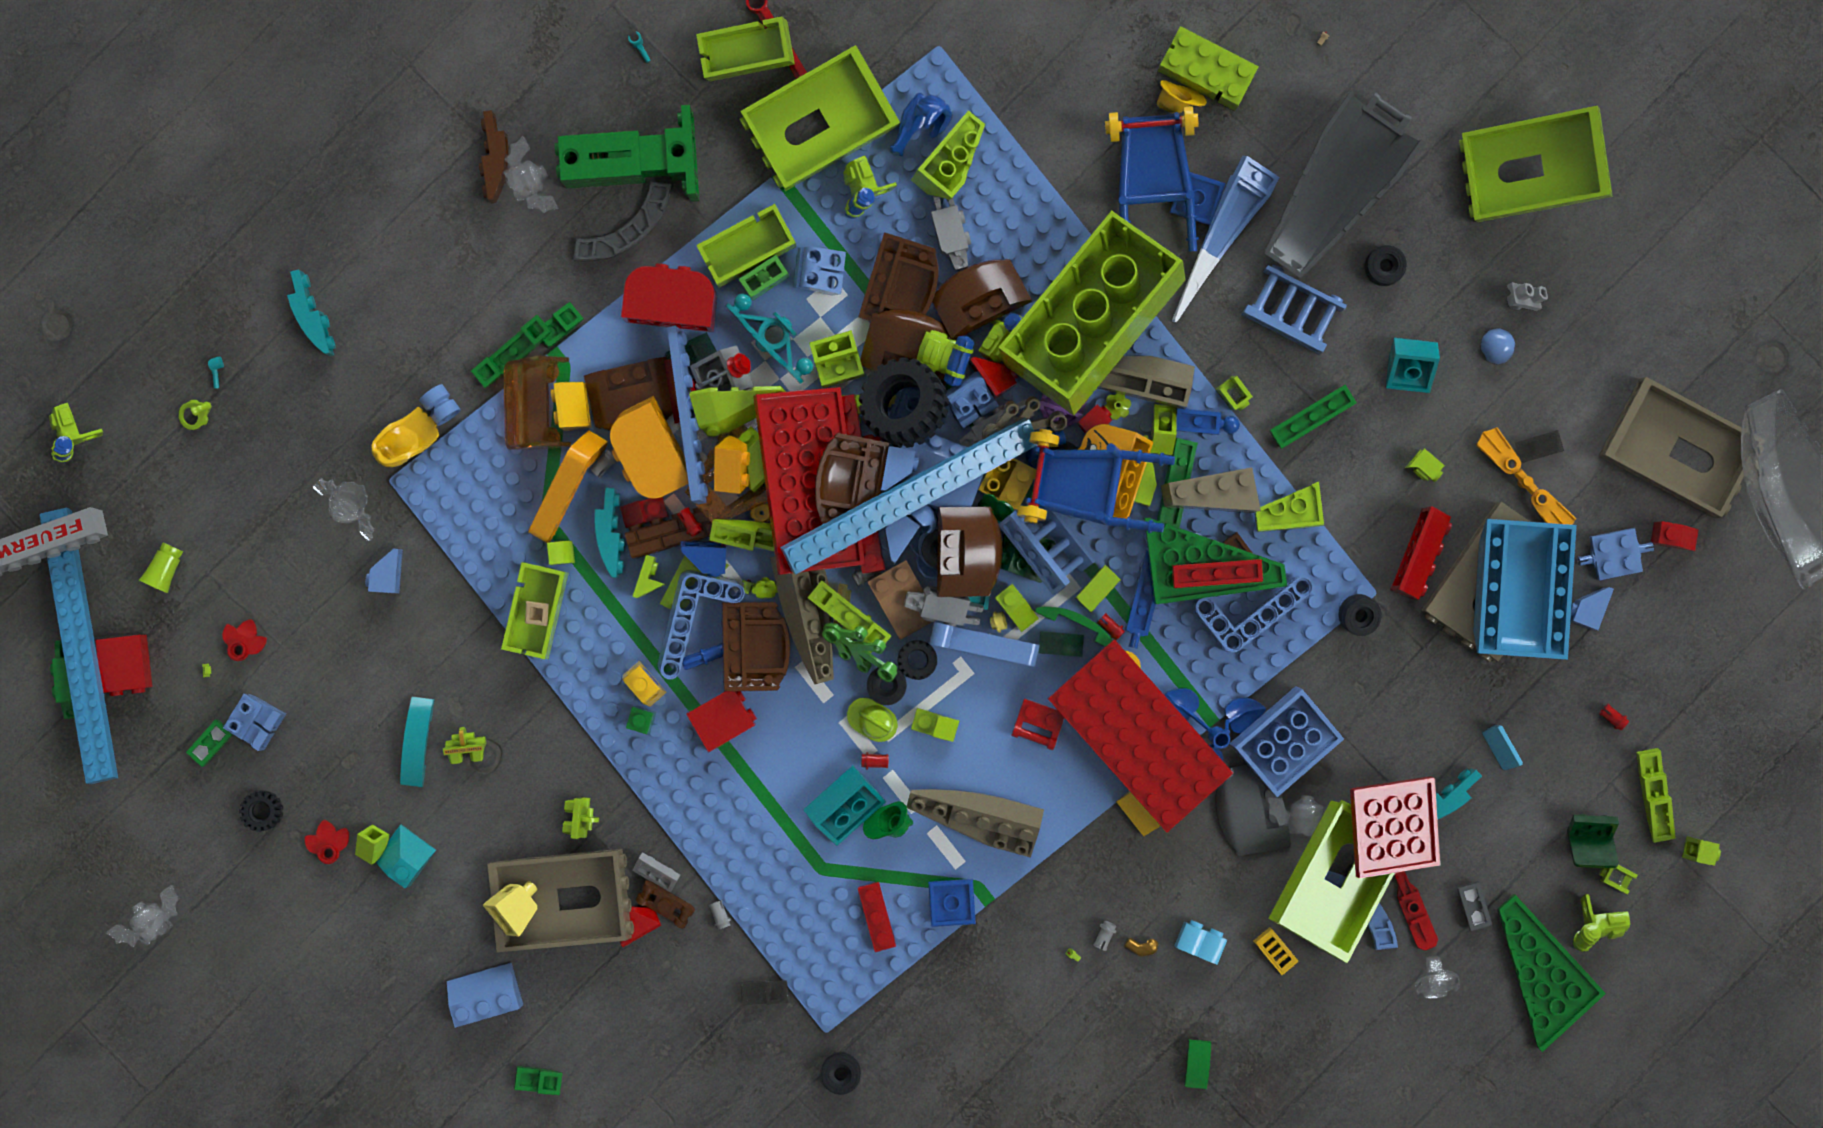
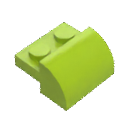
[809,330,865,388]

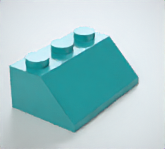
[803,765,886,846]

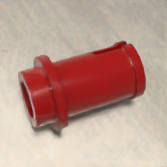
[677,507,703,537]
[1097,613,1125,641]
[1599,703,1629,731]
[861,752,889,770]

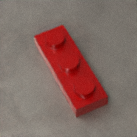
[858,881,896,952]

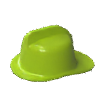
[847,698,898,742]

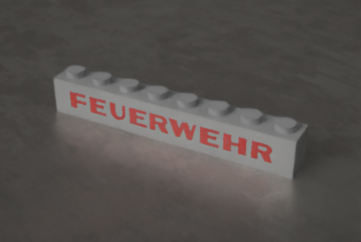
[0,507,108,576]

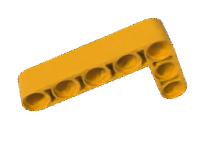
[528,430,608,543]

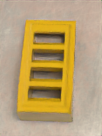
[1253,927,1299,975]

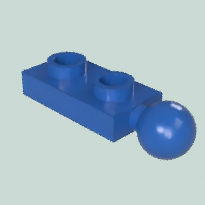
[1176,408,1240,435]

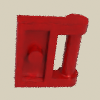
[1011,698,1064,751]

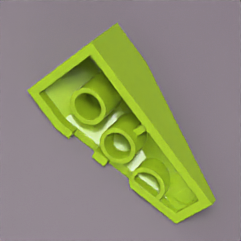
[911,110,985,200]
[689,386,786,436]

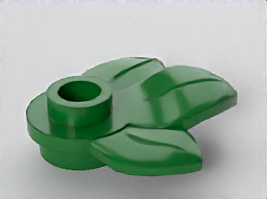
[978,494,1014,522]

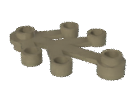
[982,396,1067,455]

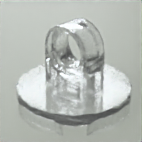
[1415,956,1461,998]

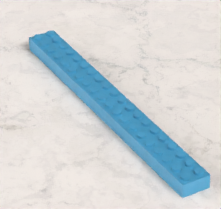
[780,417,1037,575]
[40,508,118,784]

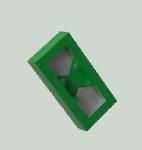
[186,719,233,767]

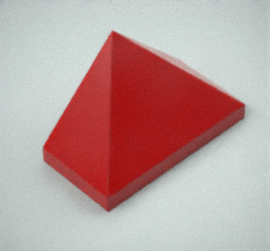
[620,907,662,947]

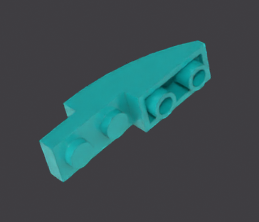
[287,269,336,356]
[595,488,626,578]
[1436,768,1482,819]

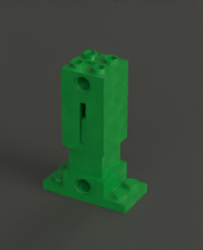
[555,105,700,202]

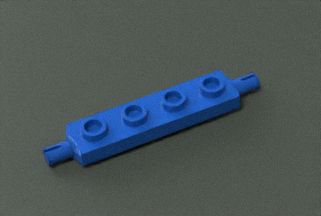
[1126,548,1156,649]

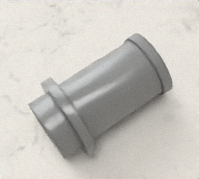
[590,450,616,478]
[852,570,882,586]
[709,900,731,930]
[1093,921,1117,951]

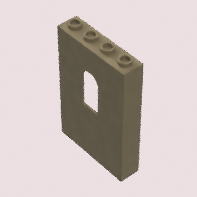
[1599,377,1763,518]
[1421,502,1530,662]
[488,849,634,952]

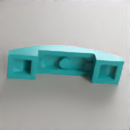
[400,697,435,787]

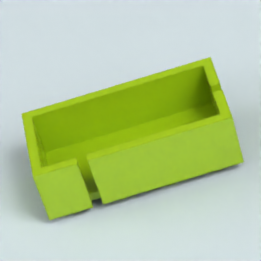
[696,16,795,82]
[1158,26,1259,111]
[696,204,797,288]
[501,562,569,659]

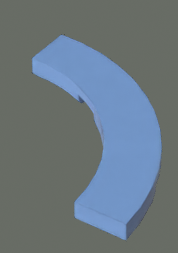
[1324,871,1398,950]

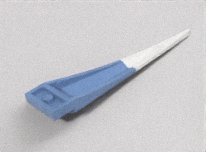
[1172,156,1280,322]

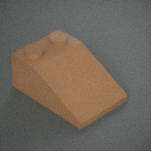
[868,560,932,640]

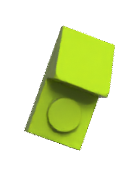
[632,555,667,598]
[911,708,959,742]

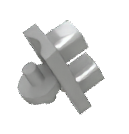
[1507,282,1548,311]

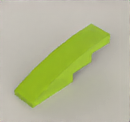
[709,519,775,552]
[1636,748,1676,843]

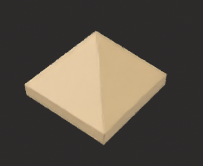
[525,601,549,626]

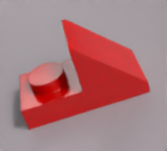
[620,497,669,528]

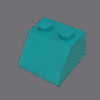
[1386,338,1440,393]

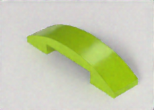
[807,580,891,644]

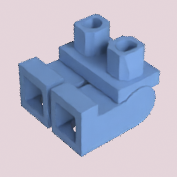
[793,247,846,296]
[946,371,999,428]
[223,694,286,751]

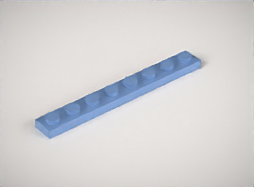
[667,326,708,505]

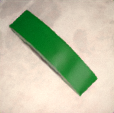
[471,314,552,388]
[1034,607,1112,647]

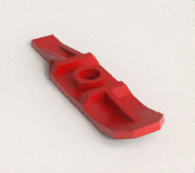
[1394,871,1439,951]

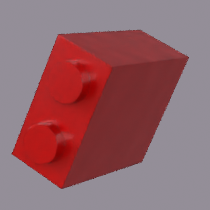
[96,635,152,696]
[686,691,757,753]

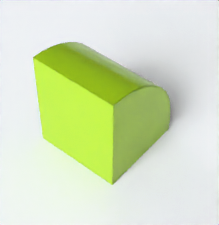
[547,541,575,566]
[355,824,389,865]

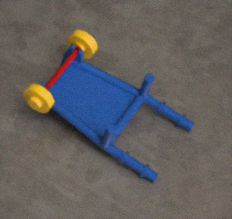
[1105,106,1199,252]
[1017,429,1175,533]

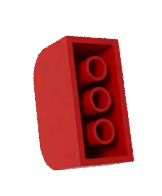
[621,263,717,332]

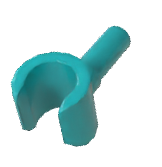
[628,31,651,63]
[208,356,224,388]

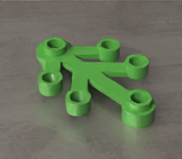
[822,623,897,682]

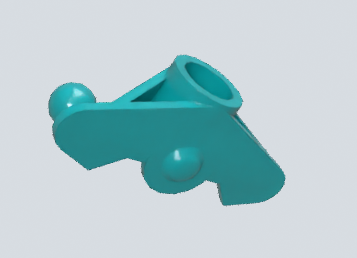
[725,294,814,384]

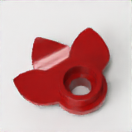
[222,619,267,661]
[305,820,349,864]

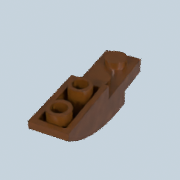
[479,110,509,203]

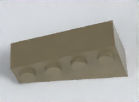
[1160,467,1261,513]

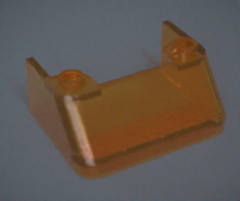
[504,356,571,450]

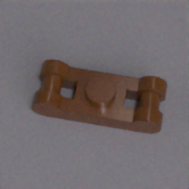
[635,880,695,929]

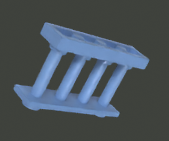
[1241,265,1347,355]
[999,503,1095,595]

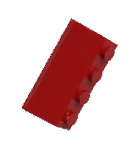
[1390,506,1452,600]

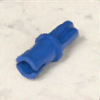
[682,643,723,670]

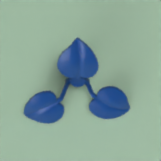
[1165,688,1266,761]

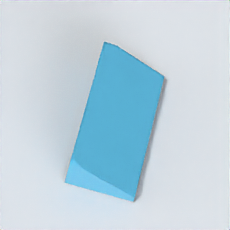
[1482,725,1523,770]

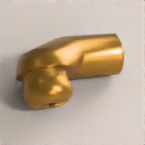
[1124,937,1159,957]

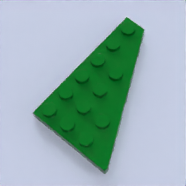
[1143,518,1287,604]
[1497,894,1606,1052]

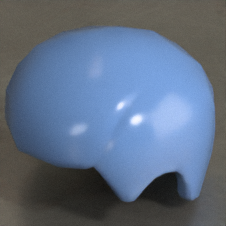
[1481,328,1515,364]
[910,505,937,535]

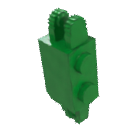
[50,640,75,719]

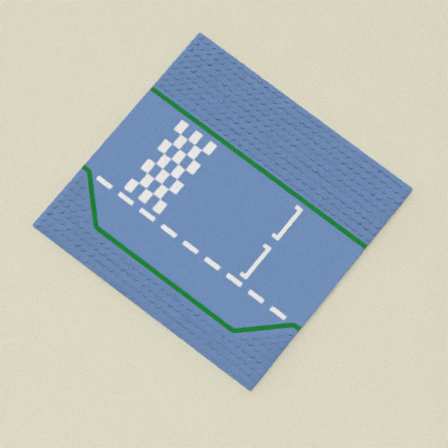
[389,46,1376,1032]

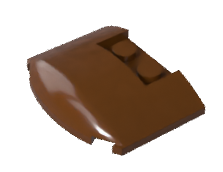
[858,232,939,321]
[932,259,1032,340]
[860,310,957,386]
[584,356,673,431]
[815,433,889,523]
[937,507,1002,597]
[721,602,790,692]

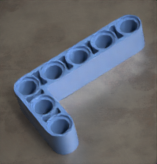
[657,570,745,679]
[1193,577,1313,652]
[929,622,1040,667]

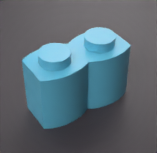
[1174,920,1227,965]

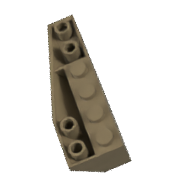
[1097,356,1195,409]
[770,556,834,685]
[907,789,1044,858]

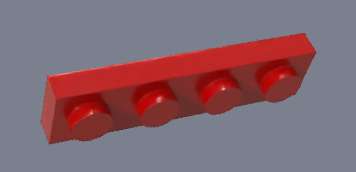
[1172,559,1263,588]

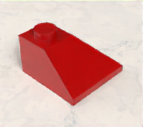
[969,357,1018,399]

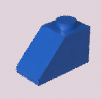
[680,541,726,577]

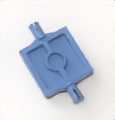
[1577,528,1654,580]

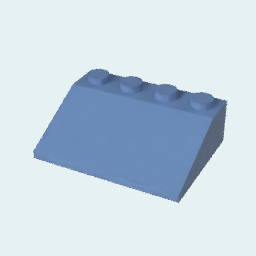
[901,435,983,510]
[1229,686,1344,797]

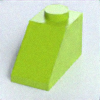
[1150,404,1177,455]
[994,584,1039,632]
[1682,836,1721,866]

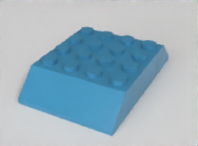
[1473,519,1577,660]

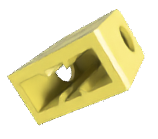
[483,881,537,937]

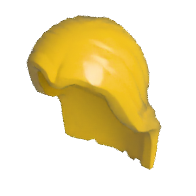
[371,407,439,467]

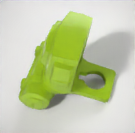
[1573,894,1630,952]

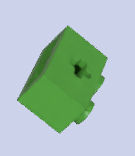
[739,255,789,301]

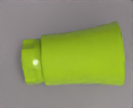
[139,542,183,593]

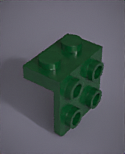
[1001,533,1056,583]
[1567,814,1619,868]

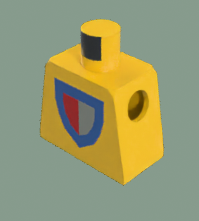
[622,661,667,707]

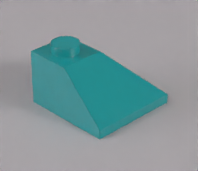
[376,824,436,889]

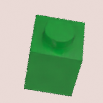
[626,706,656,735]

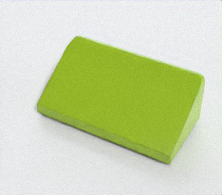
[1075,565,1121,612]

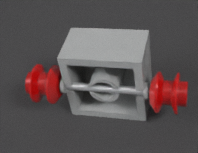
[690,345,754,392]

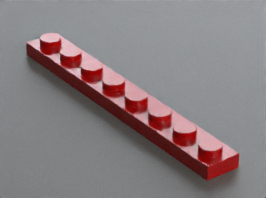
[842,394,885,574]

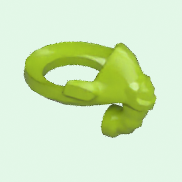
[179,399,212,430]

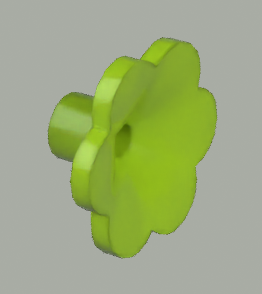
[1105,393,1131,420]
[751,577,778,599]

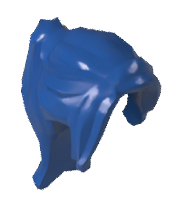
[890,93,952,156]

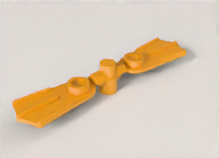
[1476,427,1576,525]

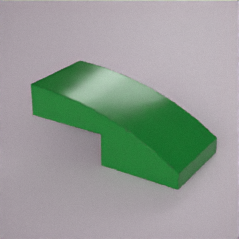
[543,302,584,349]
[1184,1039,1211,1089]
[514,1066,563,1095]

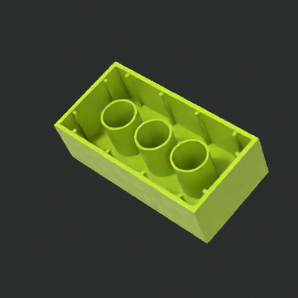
[998,210,1186,416]

